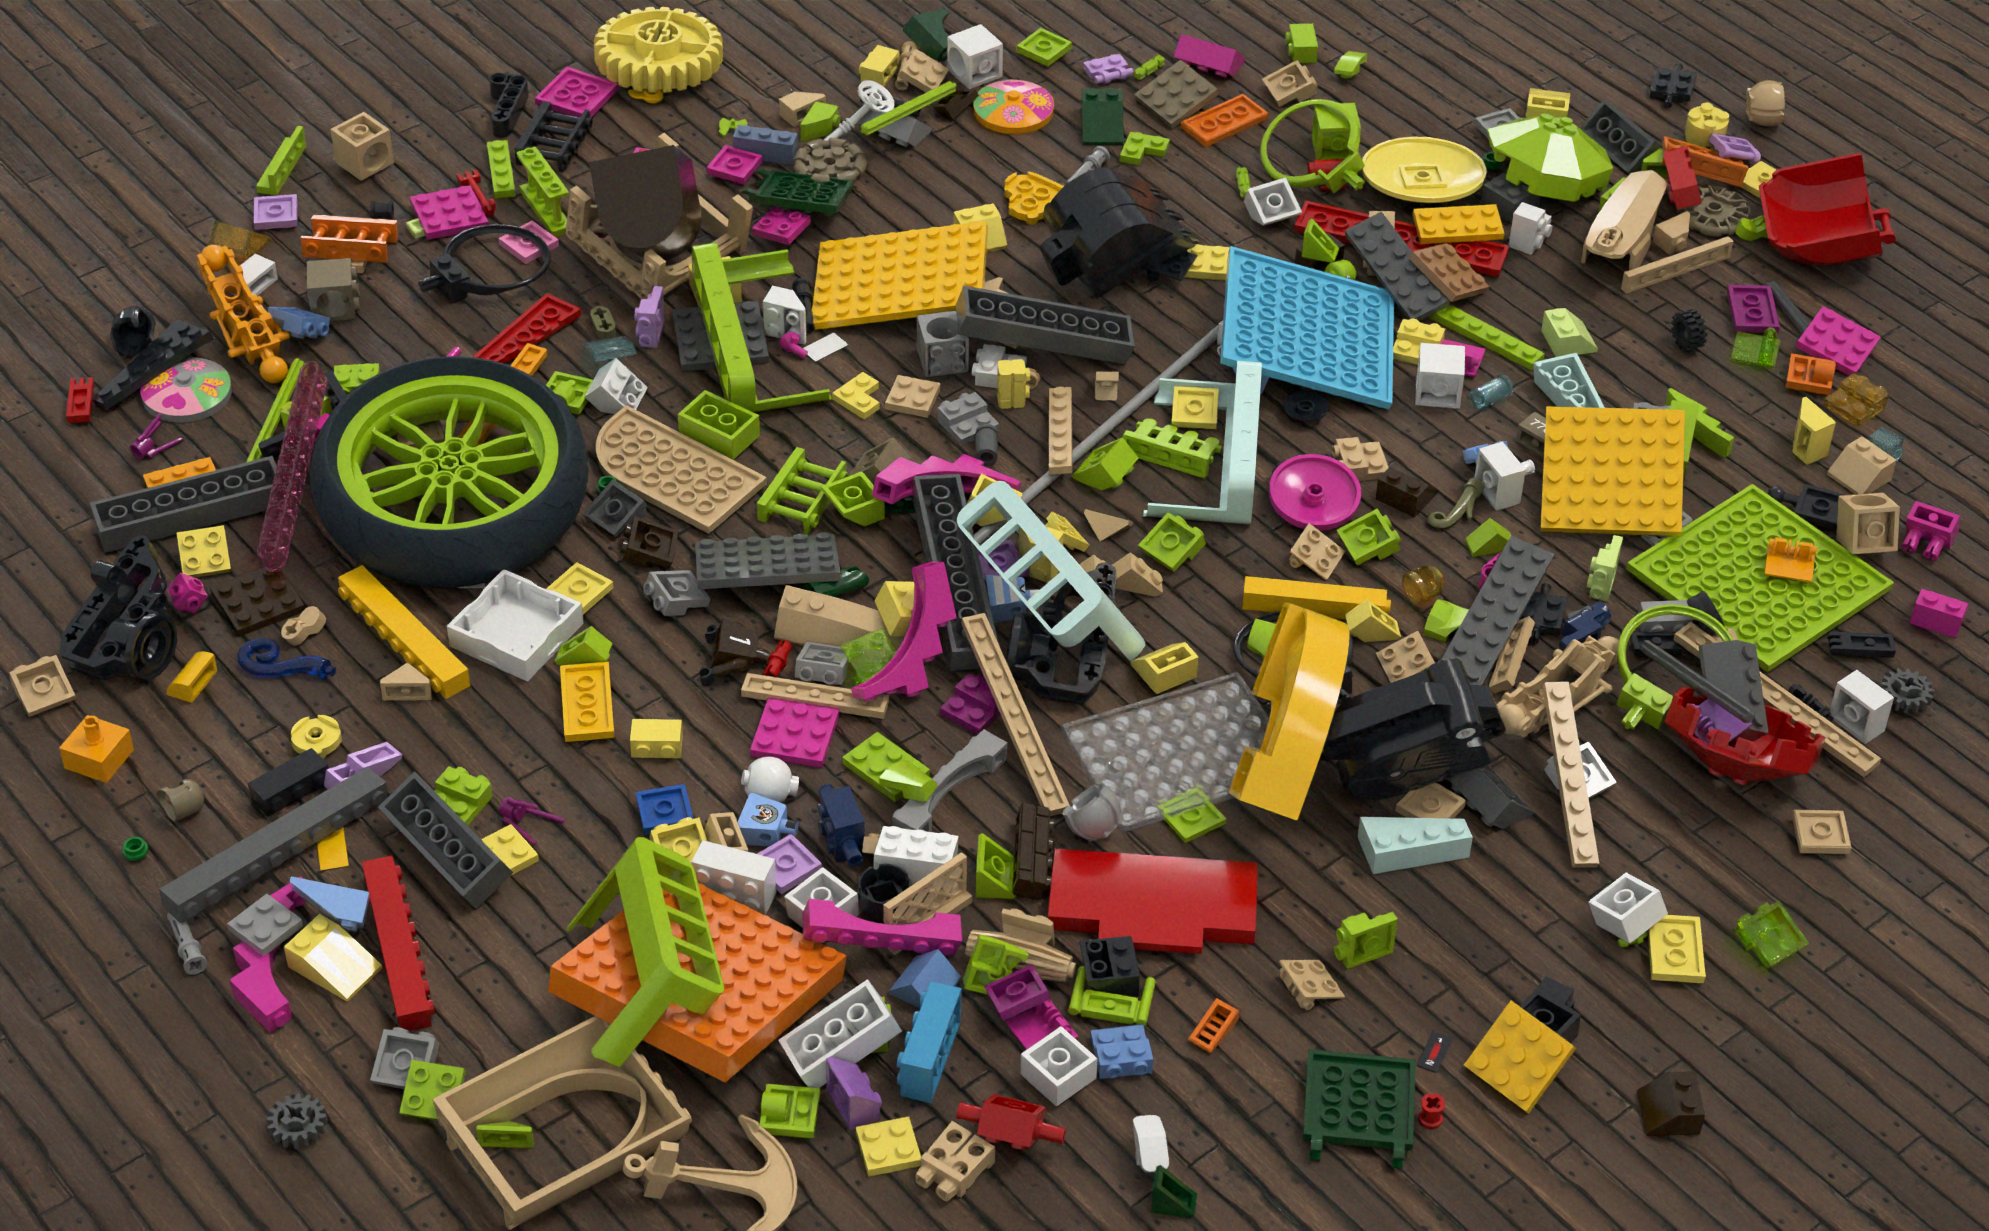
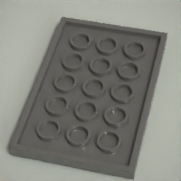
[695,532,841,589]

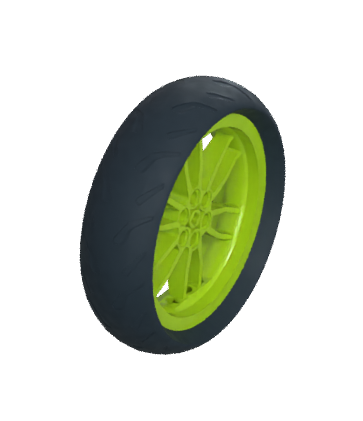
[310,356,589,588]

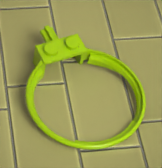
[1260,99,1365,193]
[1616,604,1733,730]

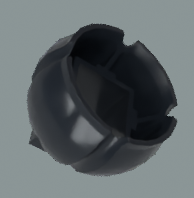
[856,864,914,924]

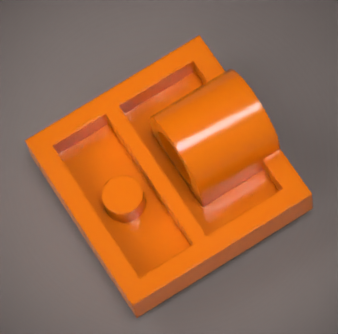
[1785,353,1836,395]

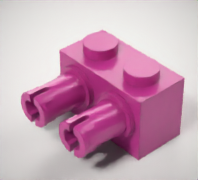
[1901,501,1960,561]

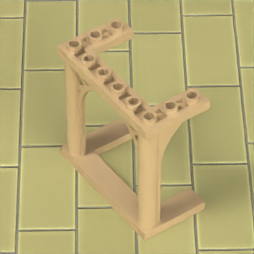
[566,133,753,299]

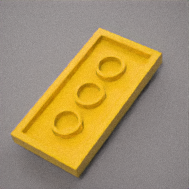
[1413,204,1505,244]
[560,662,615,742]

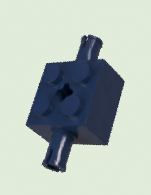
[817,784,865,867]

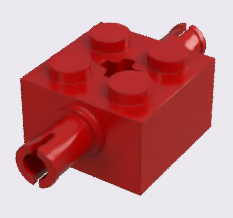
[956,1094,1066,1150]

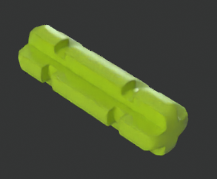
[1133,55,1165,80]
[1236,167,1251,198]

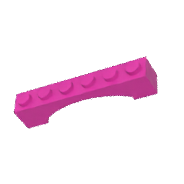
[802,899,962,956]

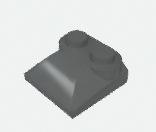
[583,479,647,537]

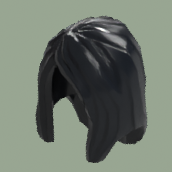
[110,306,155,358]

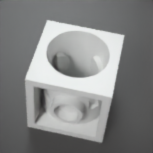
[947,24,1003,89]
[1415,343,1465,409]

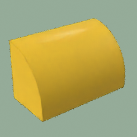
[166,652,217,703]

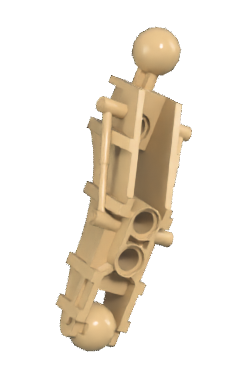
[1497,636,1619,738]

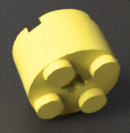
[1685,103,1729,150]

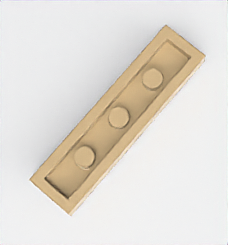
[1489,616,1535,694]

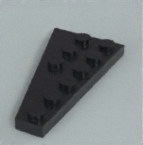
[92,319,213,411]

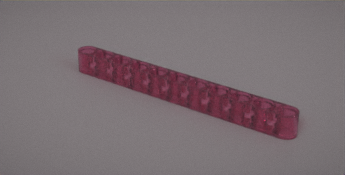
[257,361,328,572]

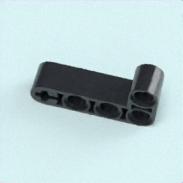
[489,73,529,138]

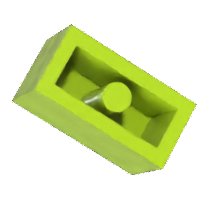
[1285,23,1318,63]

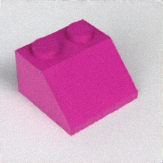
[1910,589,1969,638]

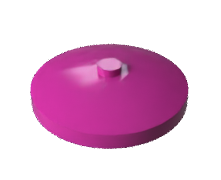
[1269,454,1361,531]

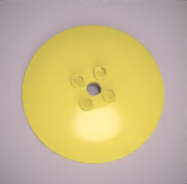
[1362,137,1486,203]

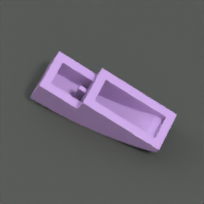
[324,742,402,789]

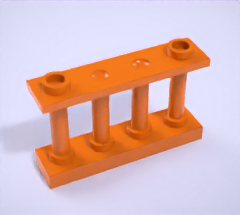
[301,215,398,263]

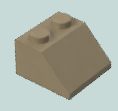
[849,437,911,485]

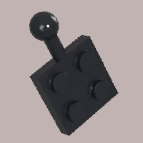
[1767,484,1846,530]

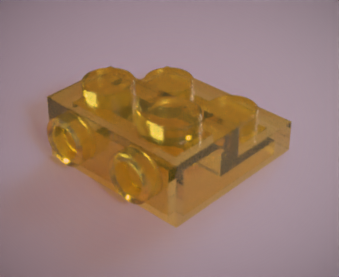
[1823,373,1889,427]

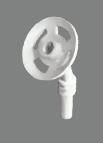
[824,80,894,140]

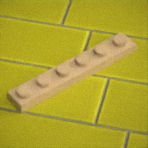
[1621,236,1733,294]
[1049,387,1072,475]
[741,673,889,719]

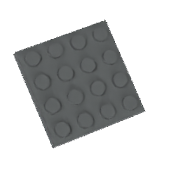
[672,301,769,372]

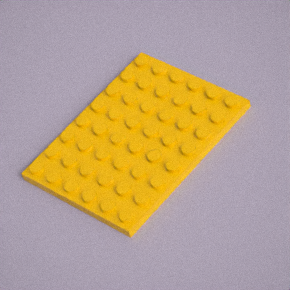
[812,221,988,330]

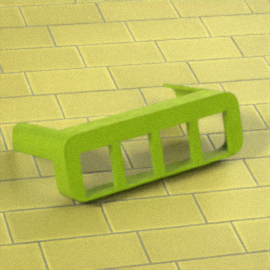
[692,242,832,413]
[567,837,724,1067]

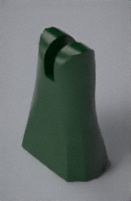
[795,566,869,597]

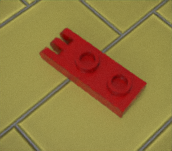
[66,377,94,423]

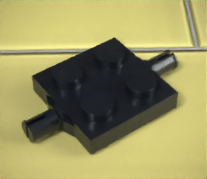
[1650,63,1697,108]
[1520,583,1568,644]

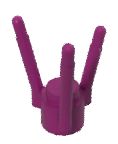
[130,414,183,459]
[499,797,565,845]

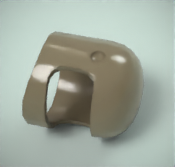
[156,779,204,822]

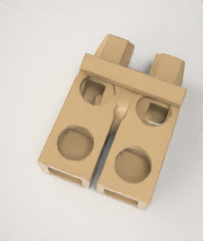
[916,1121,995,1202]

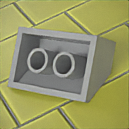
[857,103,932,147]

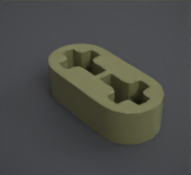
[590,306,616,340]

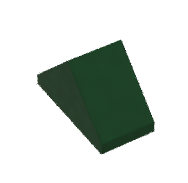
[1151,1165,1197,1218]

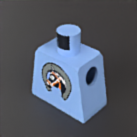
[738,793,799,847]

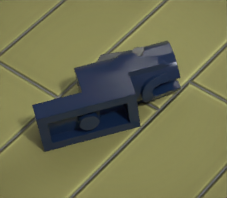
[1559,601,1612,651]

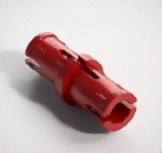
[762,640,792,678]

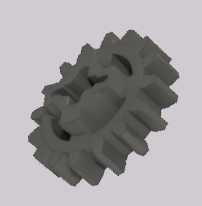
[1880,668,1935,713]
[266,1093,328,1149]

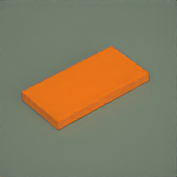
[1180,94,1269,147]

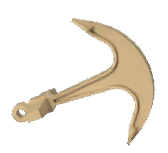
[622,1115,797,1231]

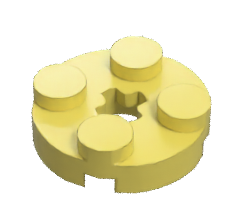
[291,715,342,759]

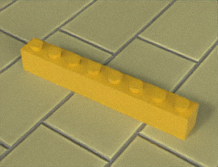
[338,565,470,699]

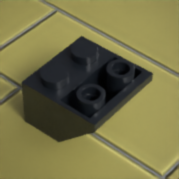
[1080,936,1140,997]

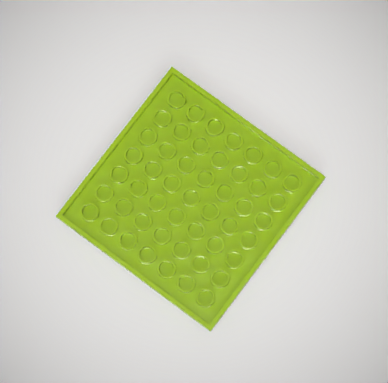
[1626,484,1894,673]

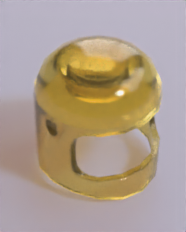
[1402,565,1445,605]

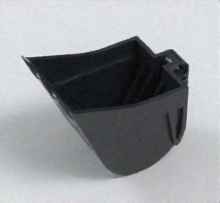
[1040,168,1199,299]

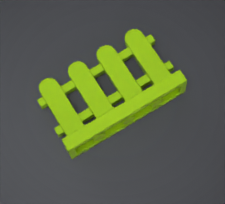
[1123,419,1222,478]

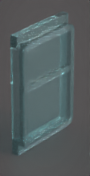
[582,336,637,362]

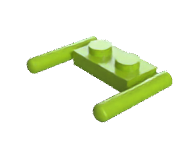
[1068,966,1156,1026]

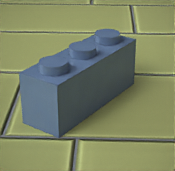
[733,125,798,165]

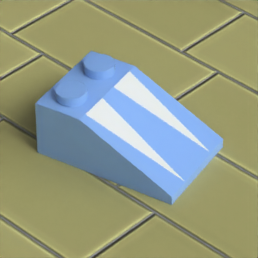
[290,877,370,932]

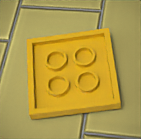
[1464,1001,1576,1113]

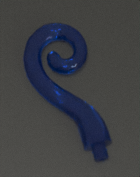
[238,638,336,678]

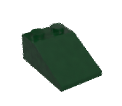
[1081,88,1124,145]

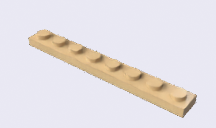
[1542,682,1599,868]

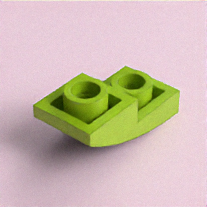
[1334,51,1367,78]

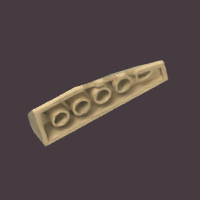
[774,585,905,651]

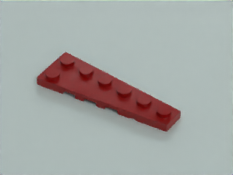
[473,293,581,364]

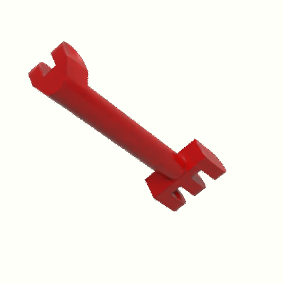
[456,169,496,217]

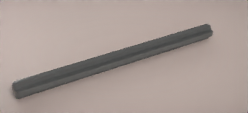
[1640,640,1754,723]

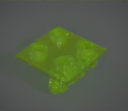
[1731,327,1780,368]
[840,628,897,684]

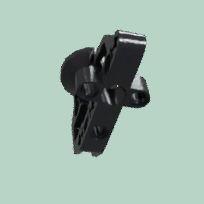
[60,535,177,681]
[1005,562,1116,705]

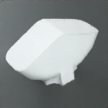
[1133,1115,1169,1173]

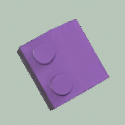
[826,1057,882,1131]

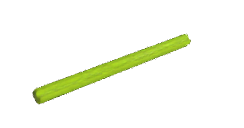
[860,81,956,136]
[246,358,305,462]

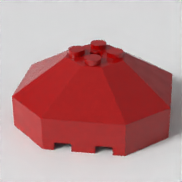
[1665,687,1826,785]

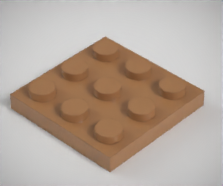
[1408,243,1490,302]

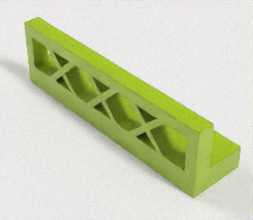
[256,126,306,196]

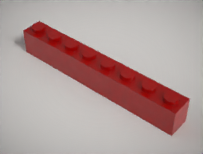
[362,856,435,1031]

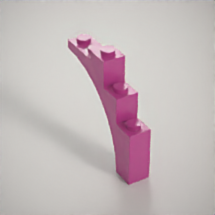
[872,454,1021,504]
[851,561,957,702]

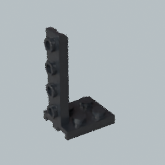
[258,371,347,461]

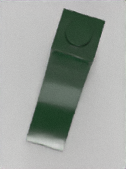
[902,8,950,62]

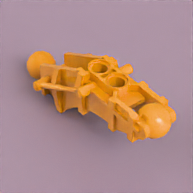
[196,245,290,384]

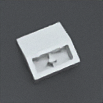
[763,286,806,345]
[585,358,648,414]

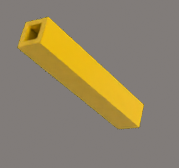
[1242,576,1391,619]

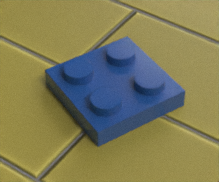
[635,784,693,835]

